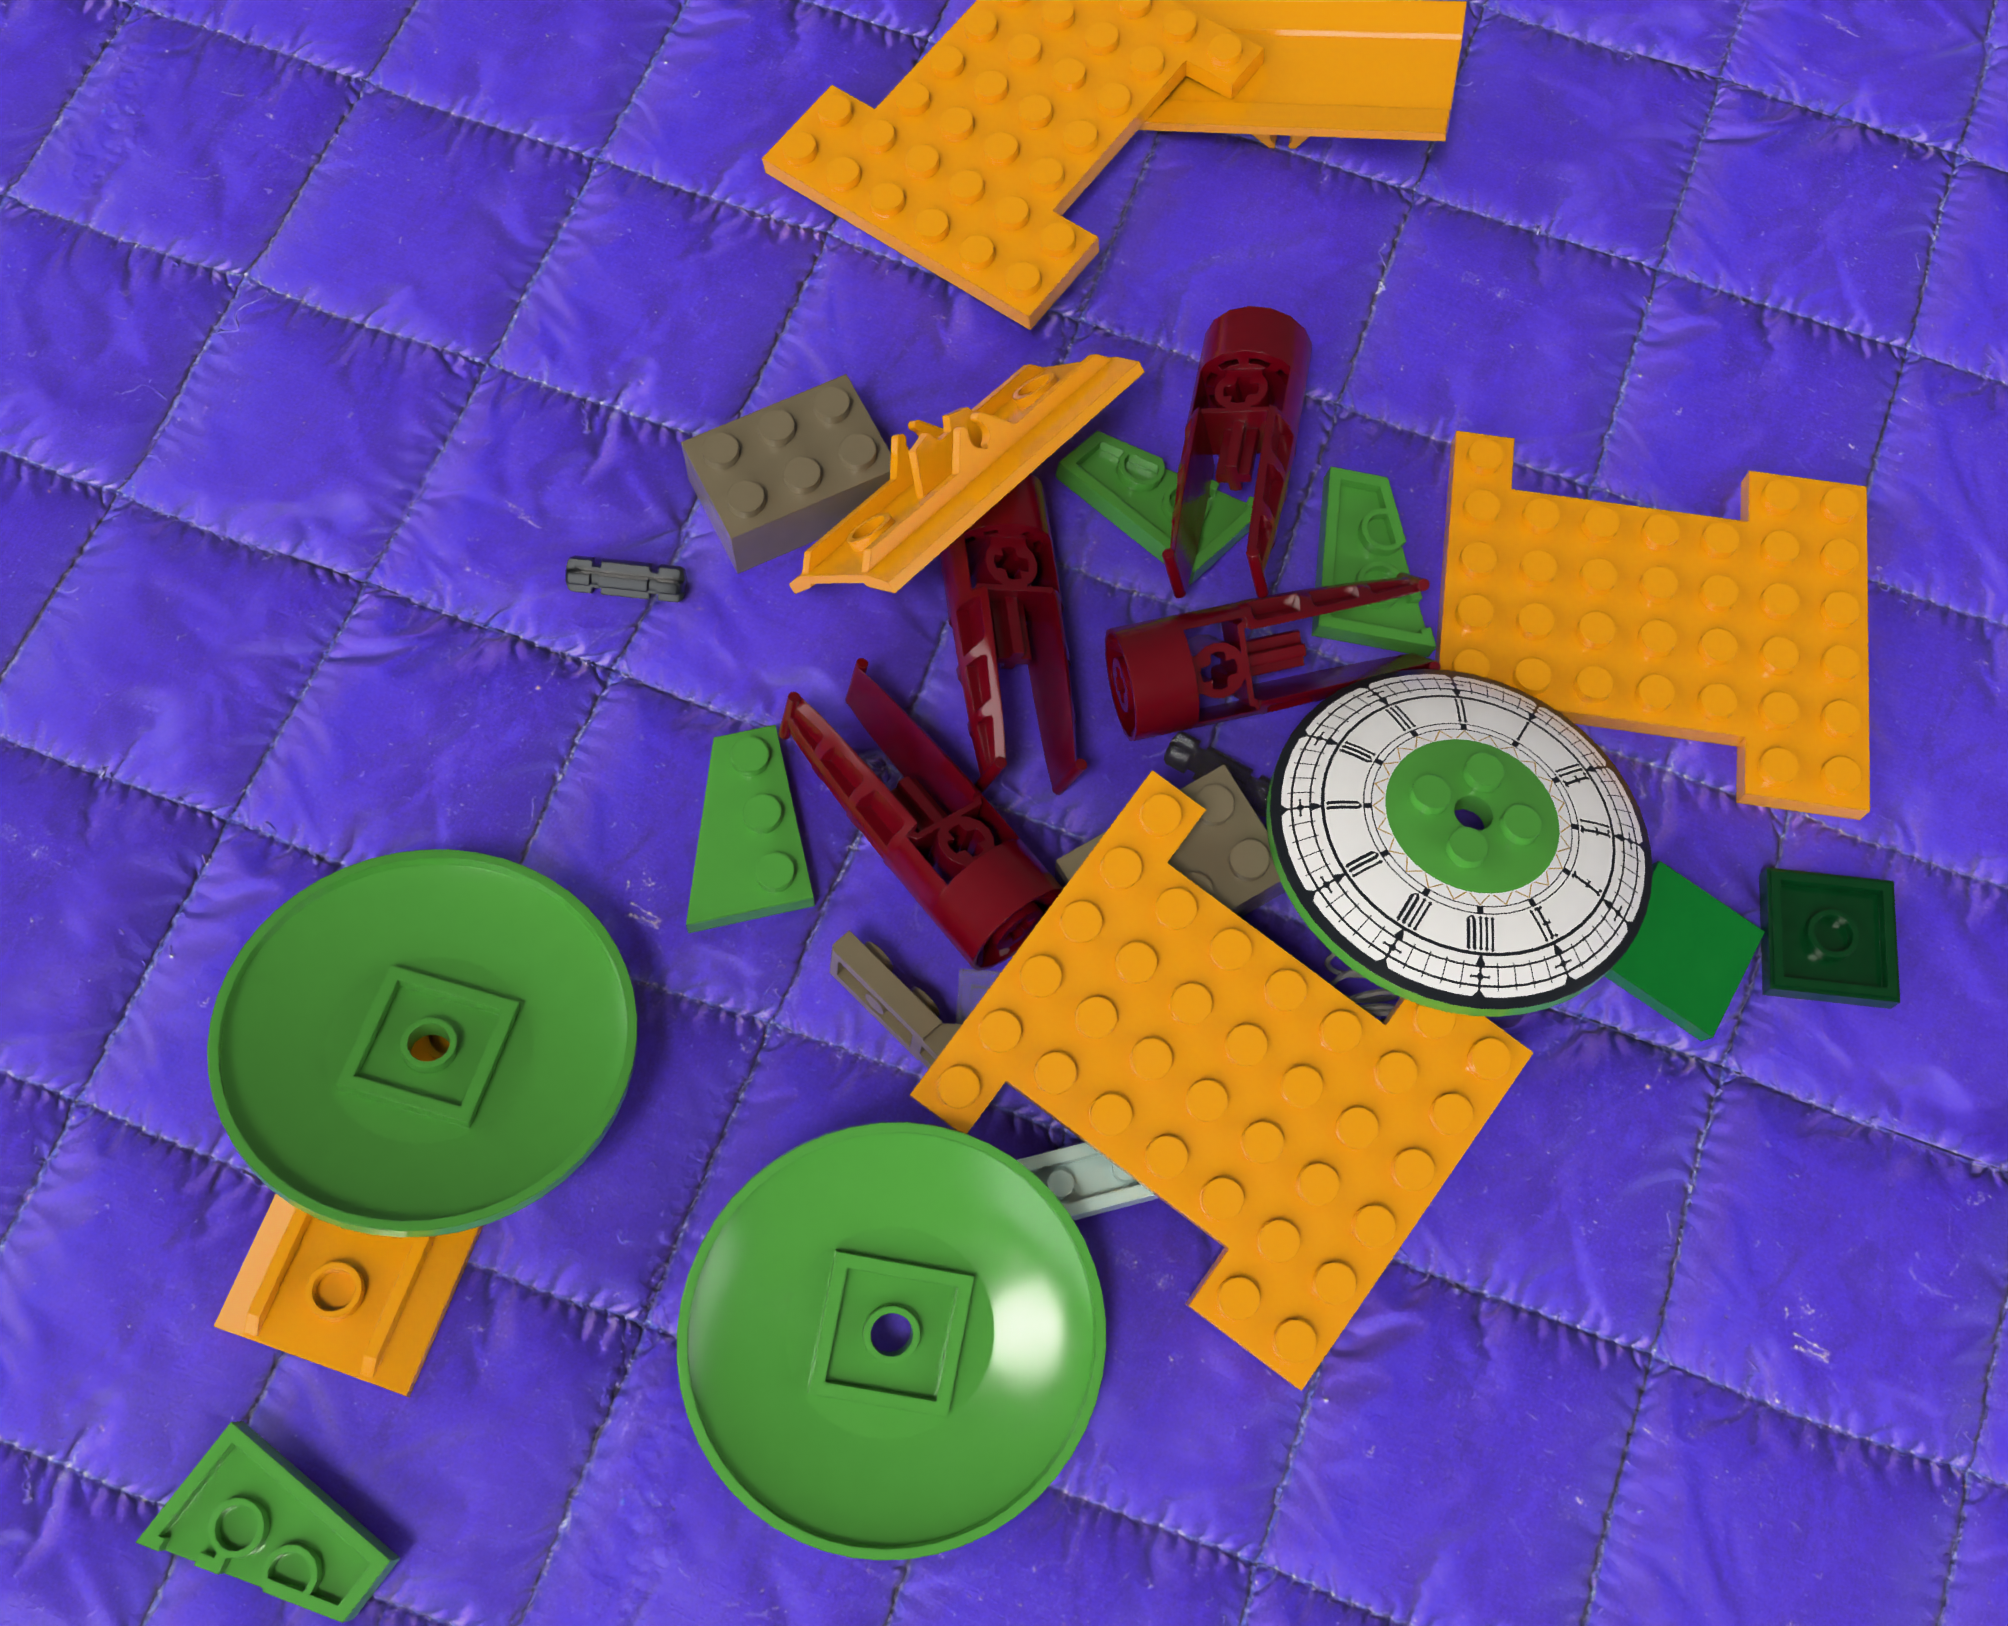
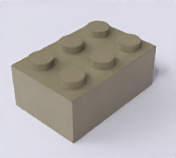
[681,374,891,574]
[1055,765,1285,917]

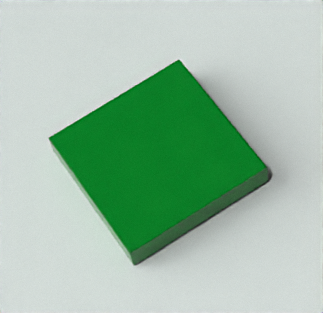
[1605,861,1765,1041]

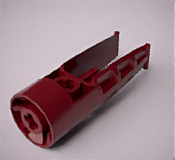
[1162,306,1312,598]
[940,474,1087,795]
[1105,572,1440,741]
[779,658,1064,971]

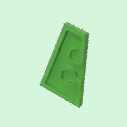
[1055,431,1254,585]
[1311,466,1437,657]
[686,725,815,933]
[135,1421,401,1623]

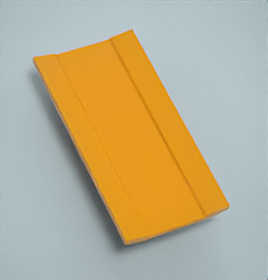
[1138,0,1467,149]
[789,354,1145,594]
[214,1035,484,1398]

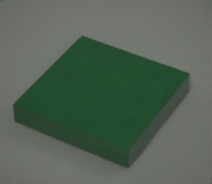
[1759,868,1900,1009]

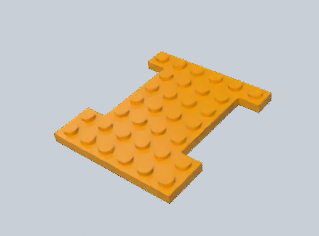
[762,0,1264,330]
[1435,431,1870,820]
[909,770,1533,1391]

